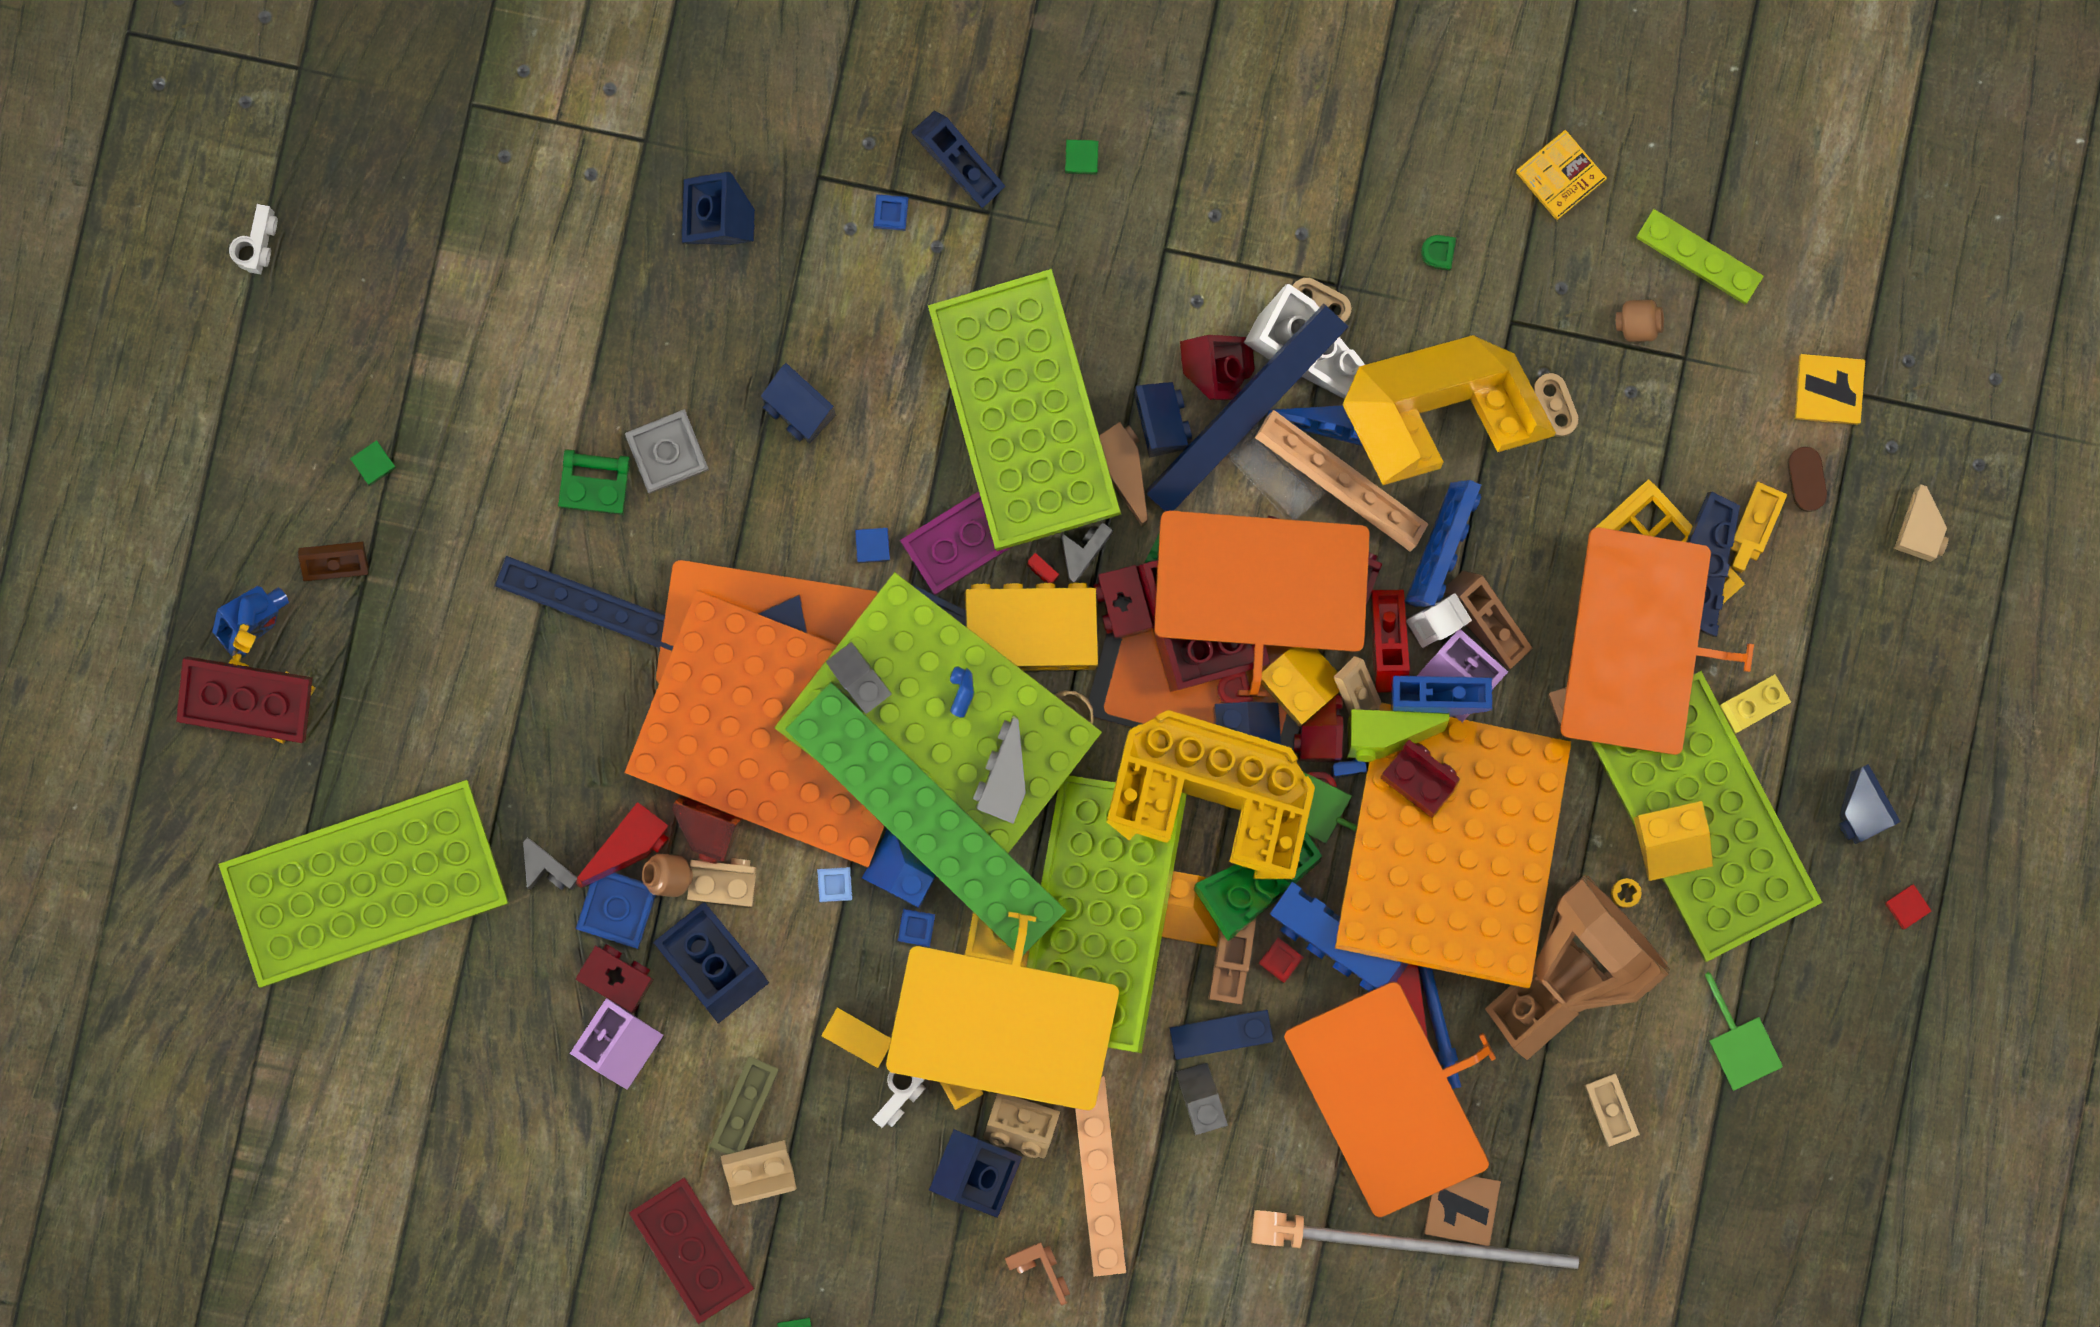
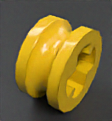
[1611,878,1642,908]

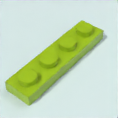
[1636,209,1764,305]

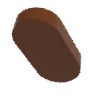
[1788,447,1827,512]

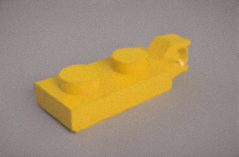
[1730,481,1787,573]

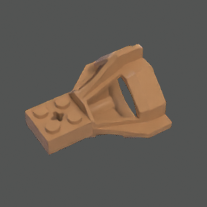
[1485,875,1670,1060]

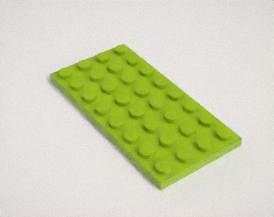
[928,269,1122,551]
[1590,671,1823,962]
[1027,775,1187,1053]
[218,780,509,988]

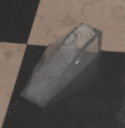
[1226,425,1329,520]

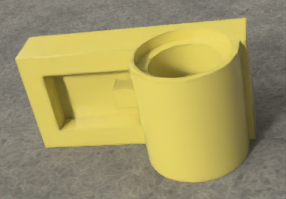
[1720,674,1791,734]

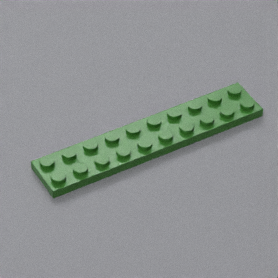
[785,682,1066,956]

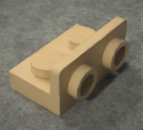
[687,855,757,907]
[983,1093,1060,1158]
[721,1140,797,1205]

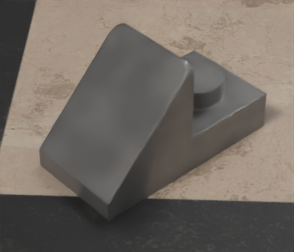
[1061,522,1113,583]
[826,642,892,714]
[523,837,577,890]

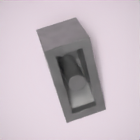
[1176,1063,1228,1135]

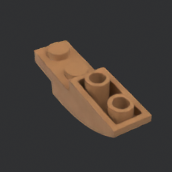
[1208,918,1256,1005]

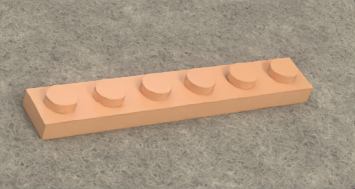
[1255,410,1428,552]
[1075,1076,1126,1277]

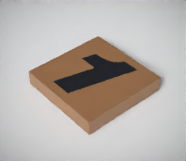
[1424,1176,1501,1246]

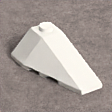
[1244,284,1365,399]

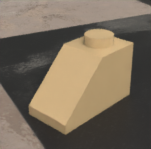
[1894,485,1949,562]

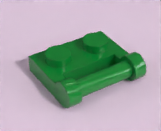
[558,449,630,515]

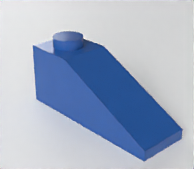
[1391,676,1492,717]

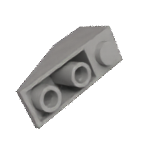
[973,715,1026,823]

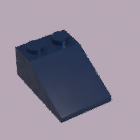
[653,902,769,1024]

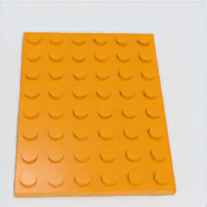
[1335,703,1571,988]

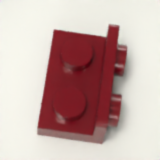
[1381,740,1460,818]

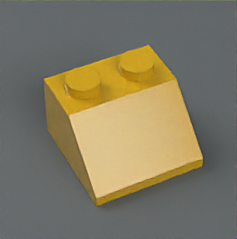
[1261,647,1340,727]
[1633,801,1713,881]

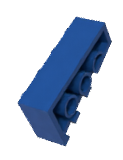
[1270,882,1408,992]

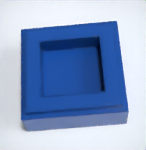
[873,194,909,231]
[855,528,890,563]
[1331,760,1367,778]
[898,909,935,947]

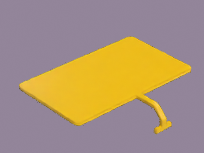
[886,911,1119,1111]

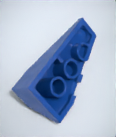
[1266,405,1363,446]

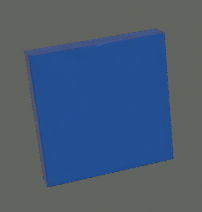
[576,873,656,949]

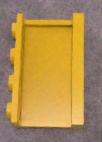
[964,583,1098,671]

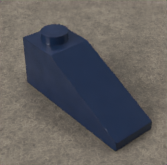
[911,110,1006,208]
[1170,1010,1274,1060]

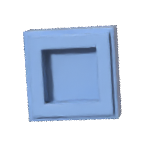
[817,867,852,902]

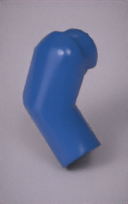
[950,666,974,717]

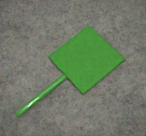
[1303,772,1357,843]
[1705,972,1783,1091]

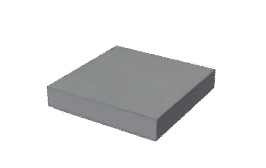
[625,409,709,494]

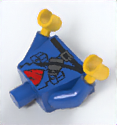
[212,586,289,667]

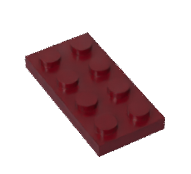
[176,656,313,743]
[629,1177,755,1325]

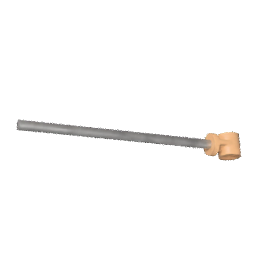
[1251,1210,1579,1269]

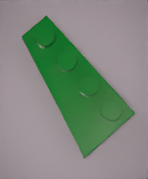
[1194,831,1322,941]

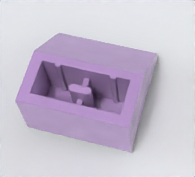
[1417,629,1508,722]
[570,998,664,1090]

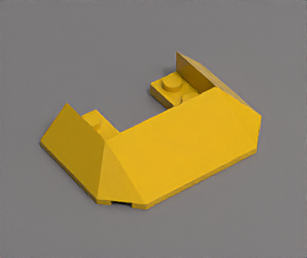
[1342,335,1556,485]
[1106,710,1315,879]

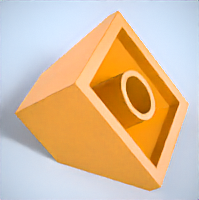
[1162,871,1219,947]

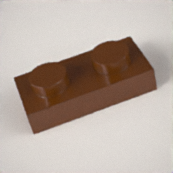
[298,541,369,581]

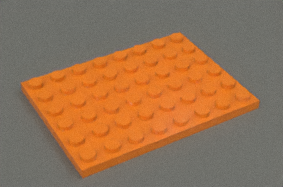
[624,590,884,867]

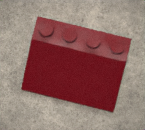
[1136,560,1270,692]

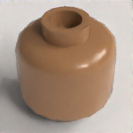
[1616,300,1664,342]
[642,853,693,897]

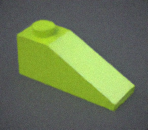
[1347,709,1449,762]

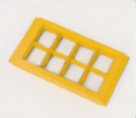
[1595,479,1745,604]

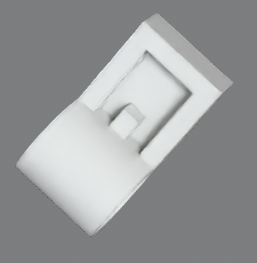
[229,204,278,275]
[1406,593,1472,648]
[872,1072,926,1128]

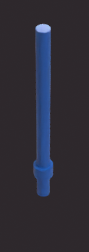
[1418,966,1461,1089]

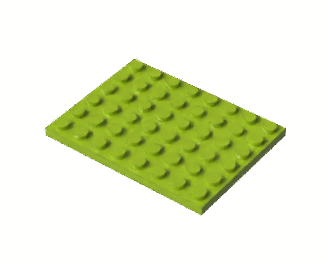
[774,572,1102,853]

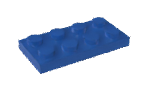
[1405,480,1481,607]

